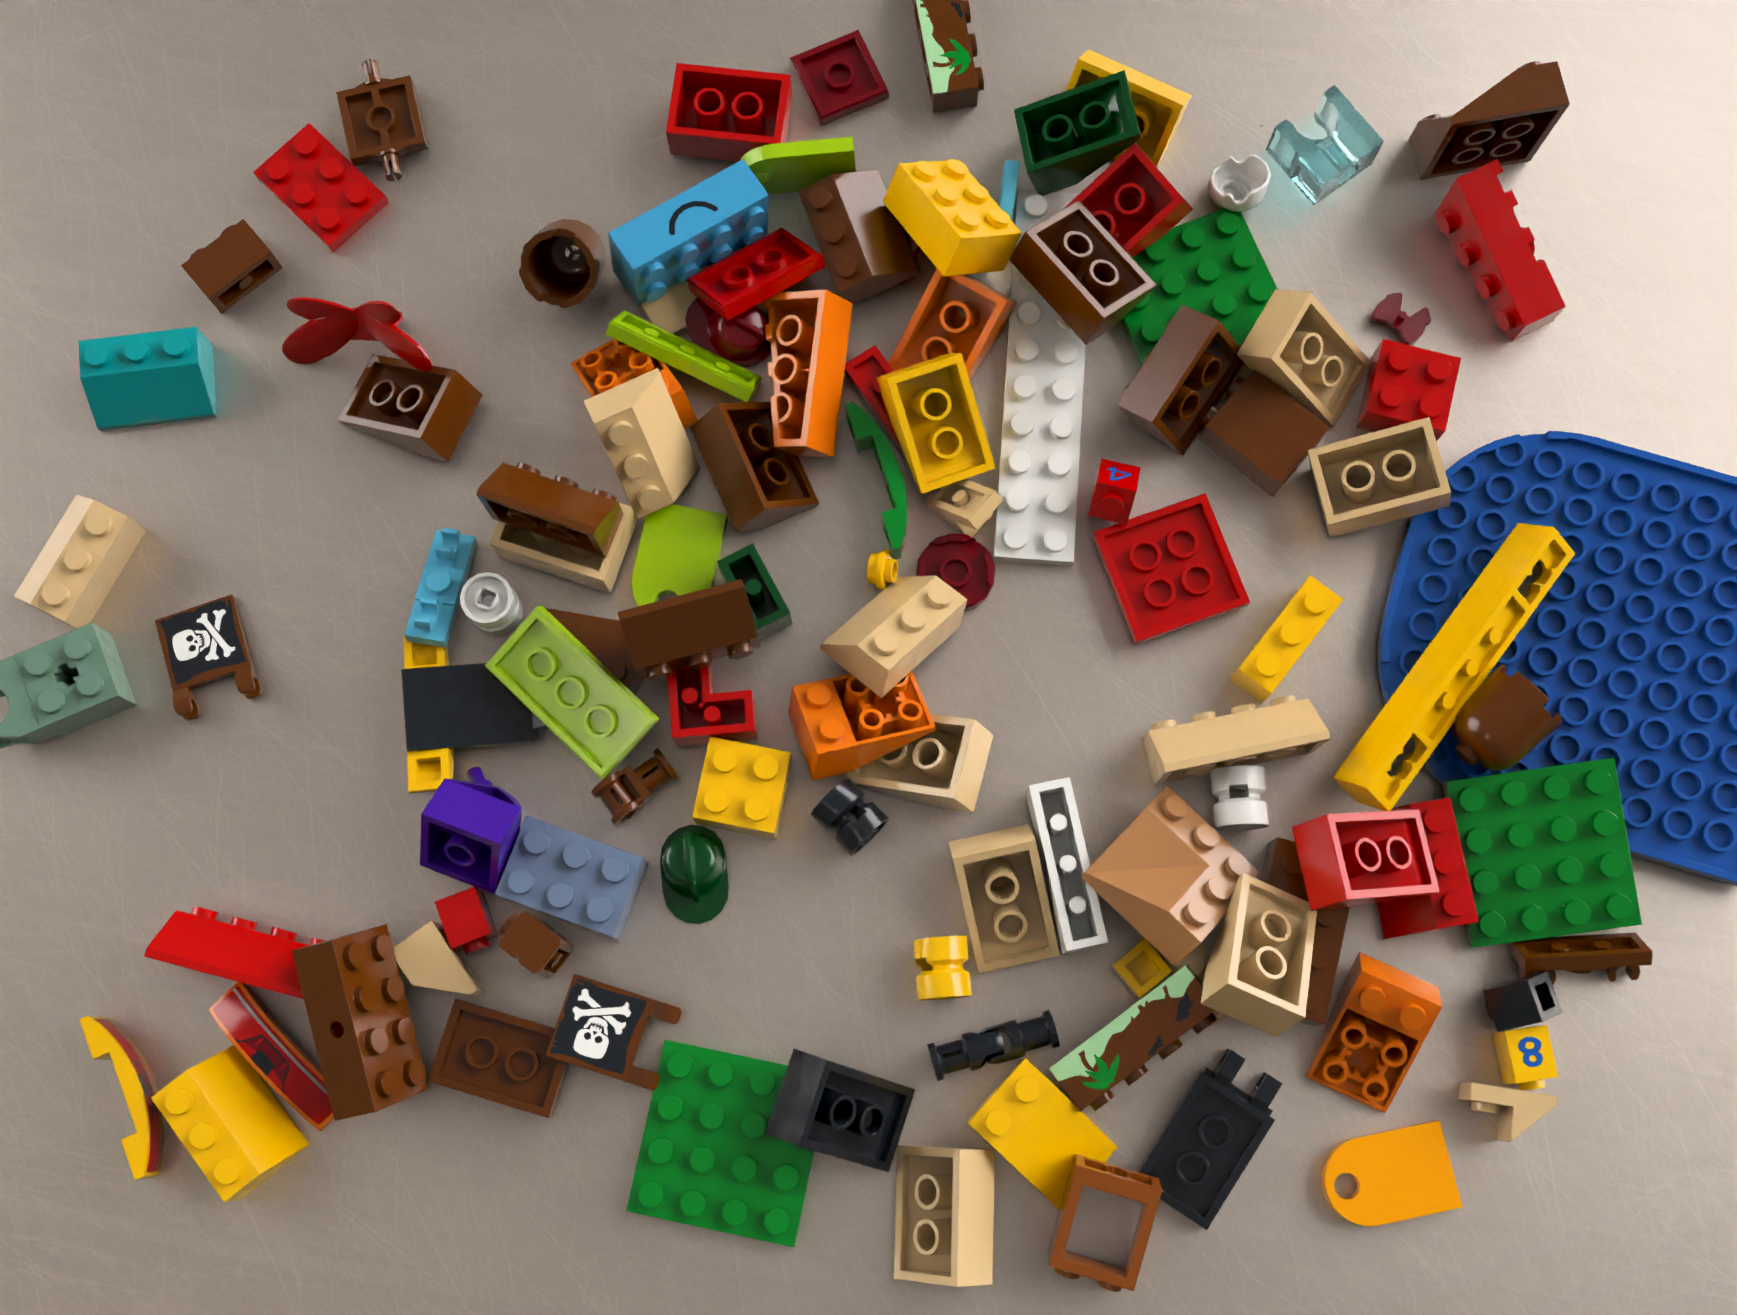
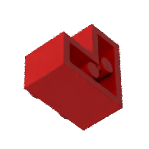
[668,665,758,747]

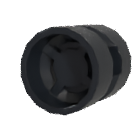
[811,777,889,856]

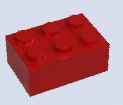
[666,63,793,162]

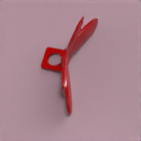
[282,297,432,371]

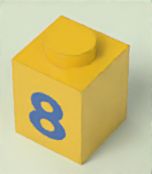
[1492,1025,1559,1091]

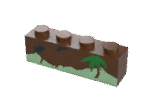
[911,0,984,113]
[1049,964,1217,1112]

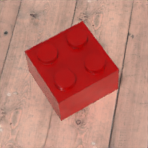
[1355,339,1461,442]

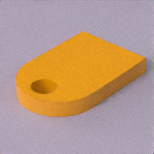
[1321,1120,1462,1226]

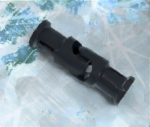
[927,1010,1060,1081]

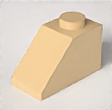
[394,921,486,997]

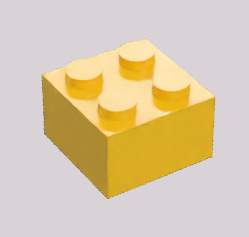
[692,737,793,840]

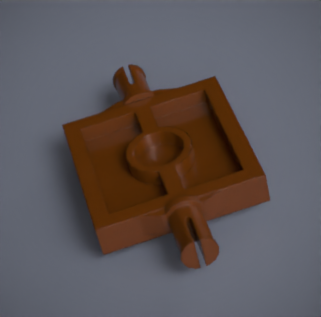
[336,59,428,181]

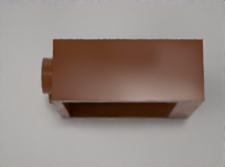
[1048,1154,1162,1292]

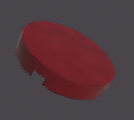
[916,533,996,612]

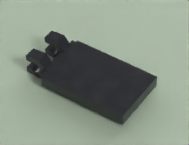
[401,663,549,752]
[1137,1048,1283,1230]

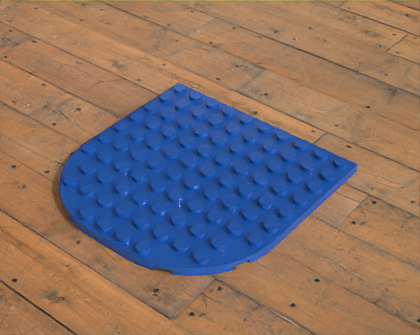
[1377,431,1737,886]

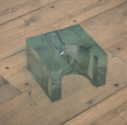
[1266,85,1384,206]

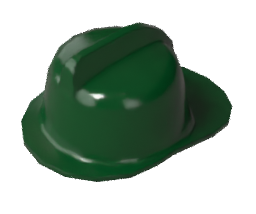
[660,825,729,924]

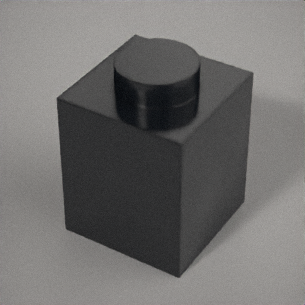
[1483,971,1562,1032]

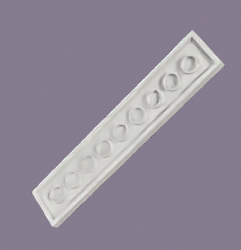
[993,189,1086,566]

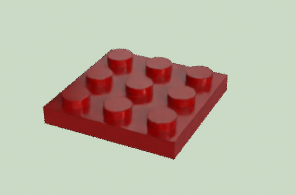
[1092,493,1250,645]

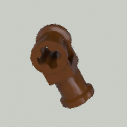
[591,748,679,826]

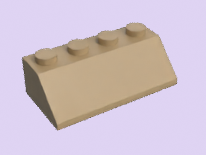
[1143,695,1330,785]

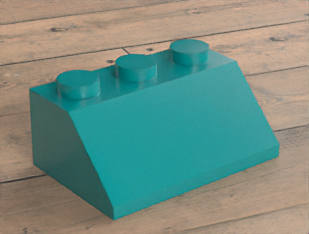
[78,326,217,431]

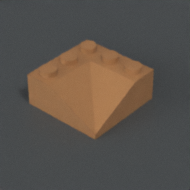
[1080,786,1260,966]

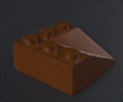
[1409,61,1570,180]

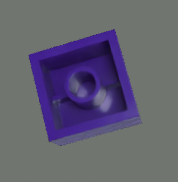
[420,767,522,894]

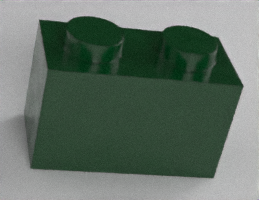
[717,543,793,641]

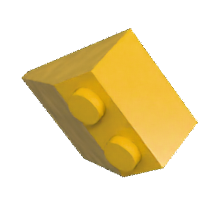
[876,353,996,494]
[966,1058,1118,1210]

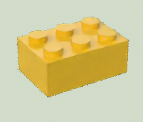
[883,159,1022,277]

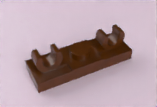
[1510,932,1653,985]

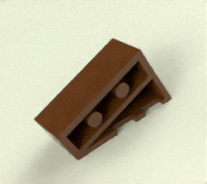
[545,608,646,696]

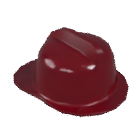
[685,298,771,366]

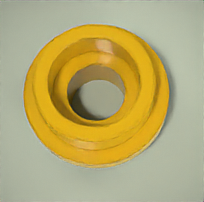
[867,549,898,590]

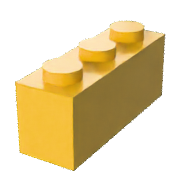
[1230,575,1344,703]

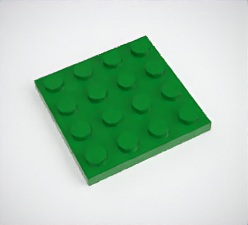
[1121,208,1277,366]
[1442,758,1642,948]
[626,1040,814,1247]

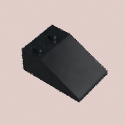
[765,1049,915,1172]

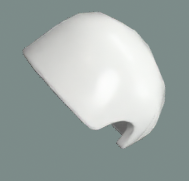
[1208,154,1271,212]

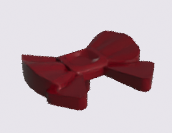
[1371,293,1431,346]

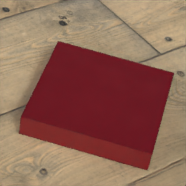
[790,30,889,126]

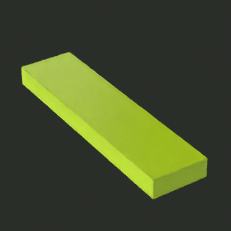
[605,310,762,402]

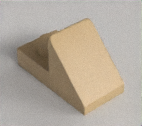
[924,479,1003,538]
[1458,1082,1558,1142]

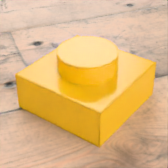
[1112,938,1172,999]

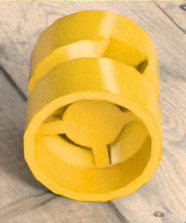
[913,936,972,1001]

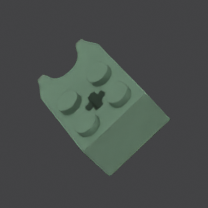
[0,623,137,749]

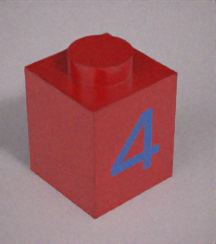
[1088,458,1140,525]
[435,886,499,955]

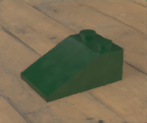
[1014,70,1141,196]

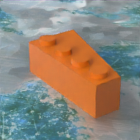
[763,289,853,458]

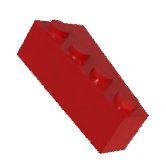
[1434,159,1566,341]

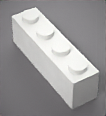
[1025,777,1108,955]

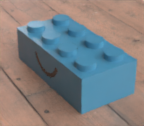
[608,159,769,306]

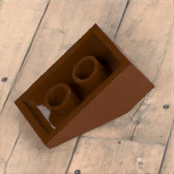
[338,354,483,462]

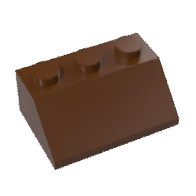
[798,170,921,306]
[1009,200,1156,345]
[1116,305,1244,455]
[690,401,819,532]
[476,462,624,558]
[617,579,761,681]

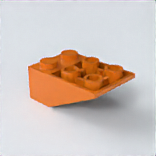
[570,339,698,429]
[788,671,936,780]
[1306,952,1442,1113]

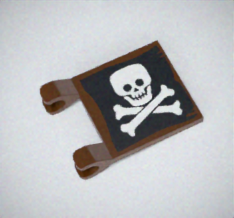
[155,594,262,720]
[545,974,681,1090]

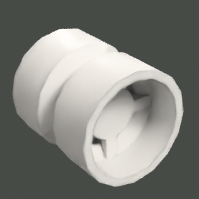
[460,572,523,637]
[1210,765,1269,831]

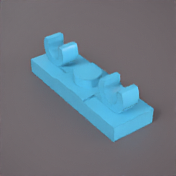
[404,527,477,648]

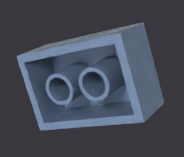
[495,816,649,941]

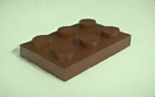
[428,999,568,1118]

